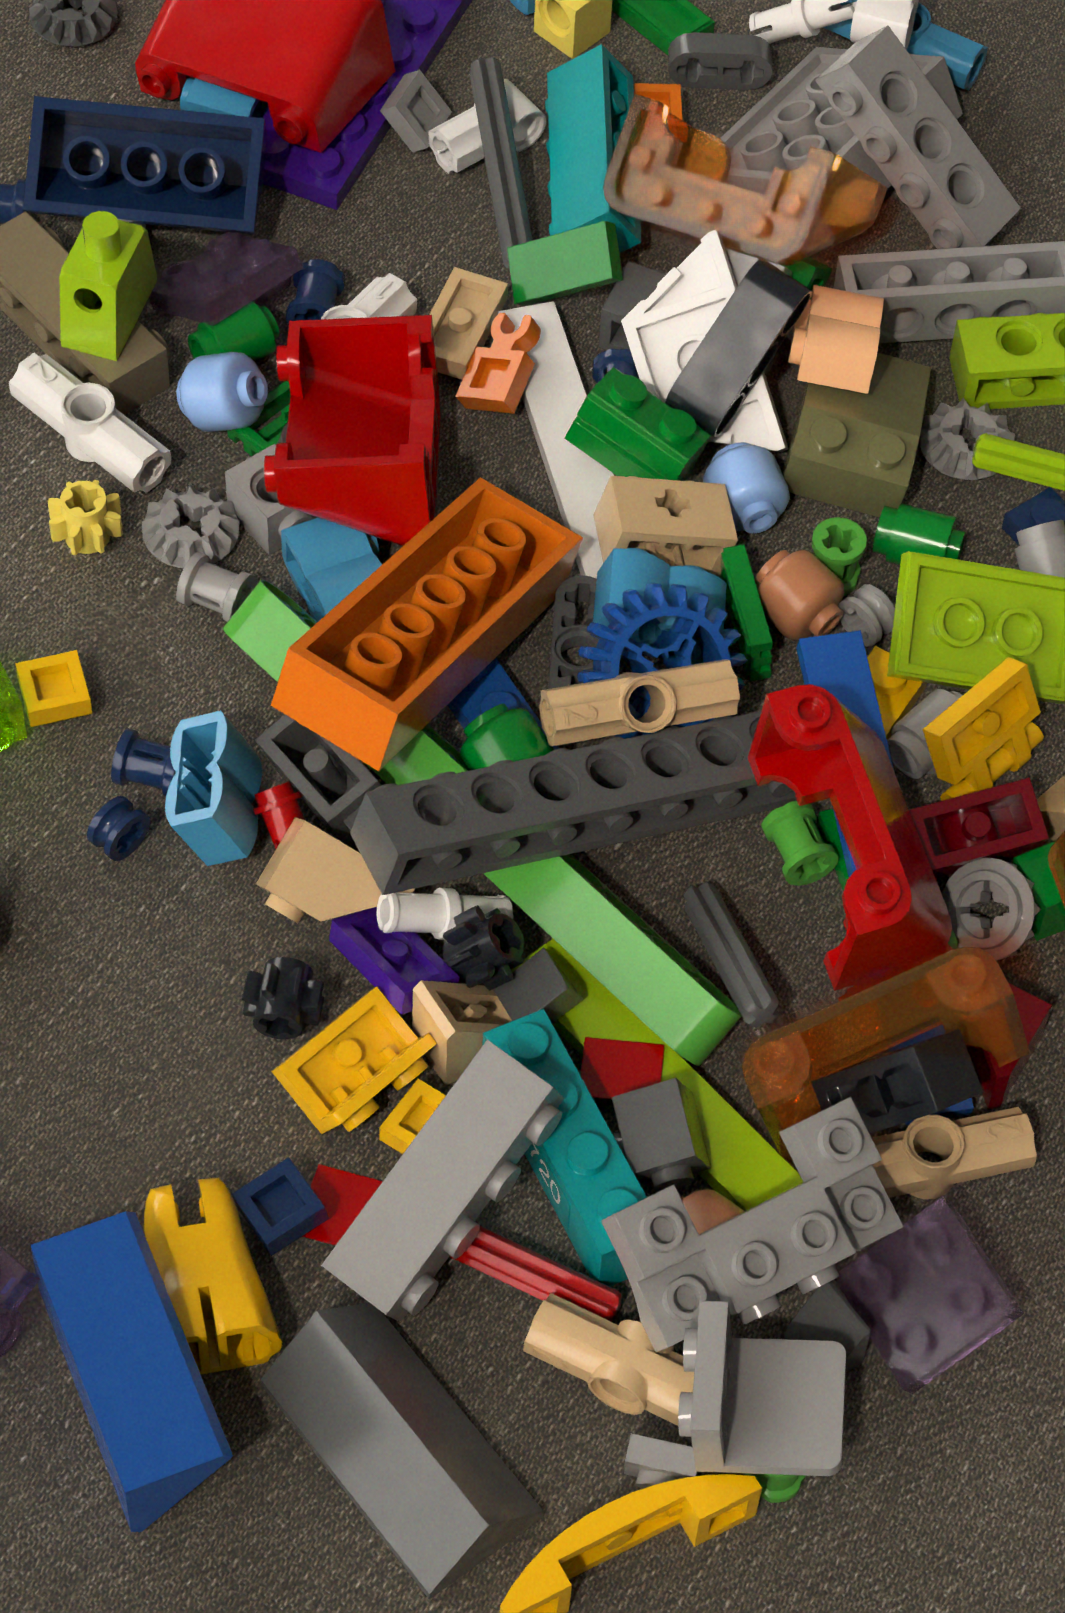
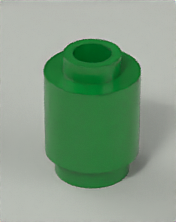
[188,300,279,362]
[873,503,966,565]

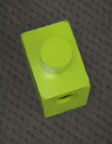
[59,211,157,361]

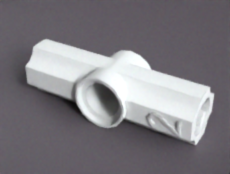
[9,353,171,493]

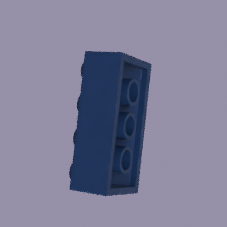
[23,96,267,234]

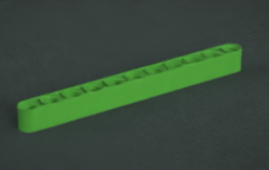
[223,579,742,1066]

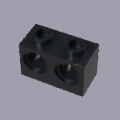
[811,1028,983,1134]

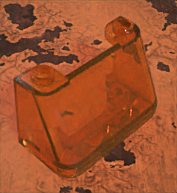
[603,94,888,266]
[739,943,1030,1163]

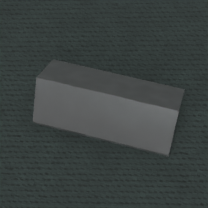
[261,1303,544,1599]

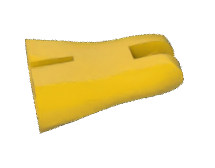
[144,1177,282,1374]

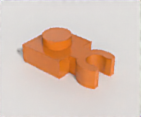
[456,313,541,414]

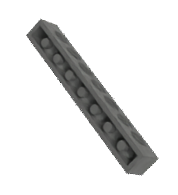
[350,711,797,895]

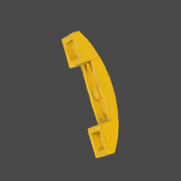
[500,1474,762,1613]

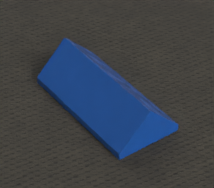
[30,1211,233,1532]

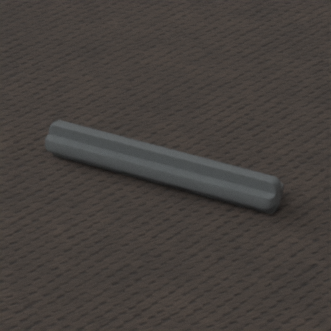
[469,57,533,270]

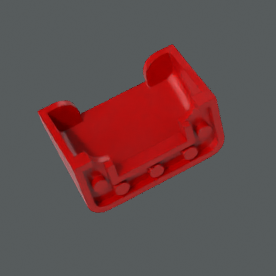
[135,0,395,153]
[264,315,441,546]
[748,684,952,991]

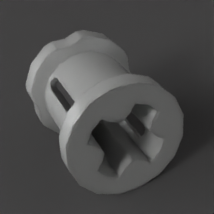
[176,552,256,622]

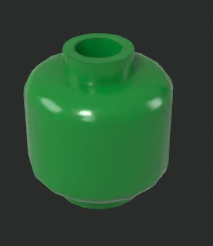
[460,703,554,771]

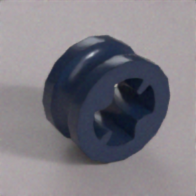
[87,796,151,861]

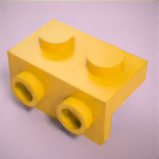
[271,986,437,1134]

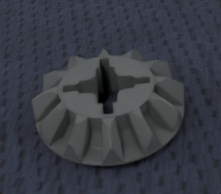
[29,0,117,46]

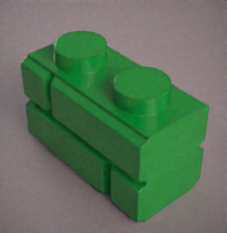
[564,367,712,481]

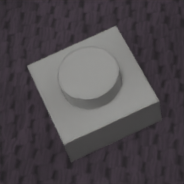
[380,70,452,153]
[624,1433,697,1489]

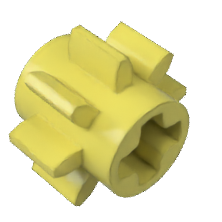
[48,480,123,555]

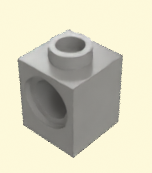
[225,444,318,555]

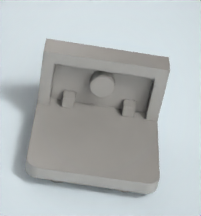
[678,1301,846,1476]

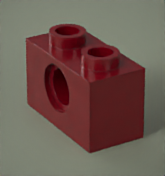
[909,778,1049,880]

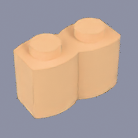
[788,285,884,394]

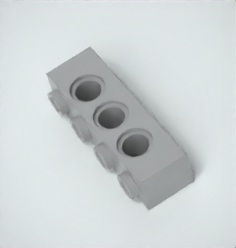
[815,25,1021,249]
[833,241,1065,343]

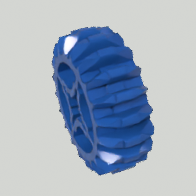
[577,583,747,739]

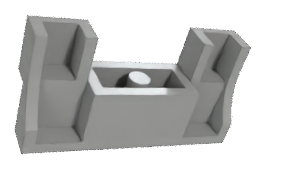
[601,1097,903,1352]

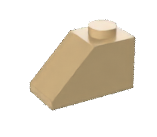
[256,817,415,924]

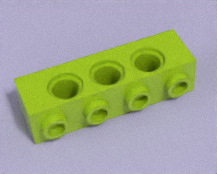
[949,313,1065,409]

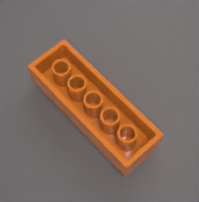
[271,477,583,771]

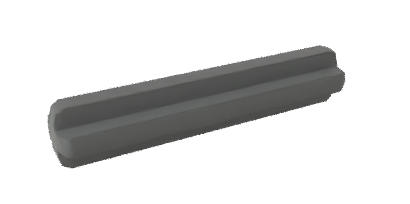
[684,882,779,1028]

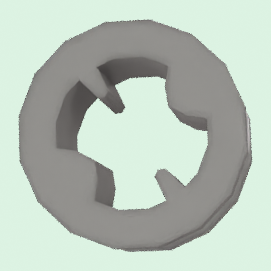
[838,584,895,647]

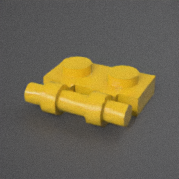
[922,657,1044,801]

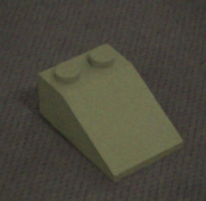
[783,352,931,517]

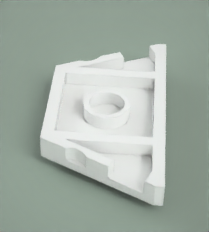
[621,230,788,452]

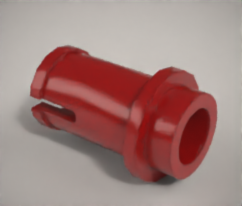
[253,781,305,849]

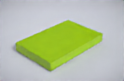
[887,551,1065,704]

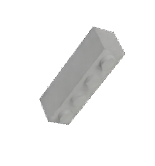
[321,1039,565,1322]

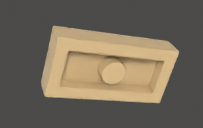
[429,267,508,380]

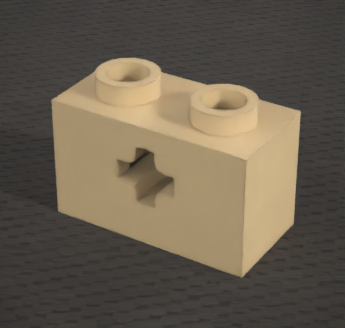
[593,476,738,577]

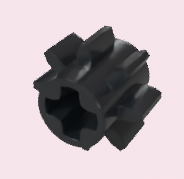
[443,905,524,991]
[241,957,325,1040]

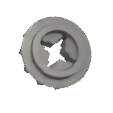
[919,397,1015,480]
[142,483,239,569]
[942,858,1041,962]

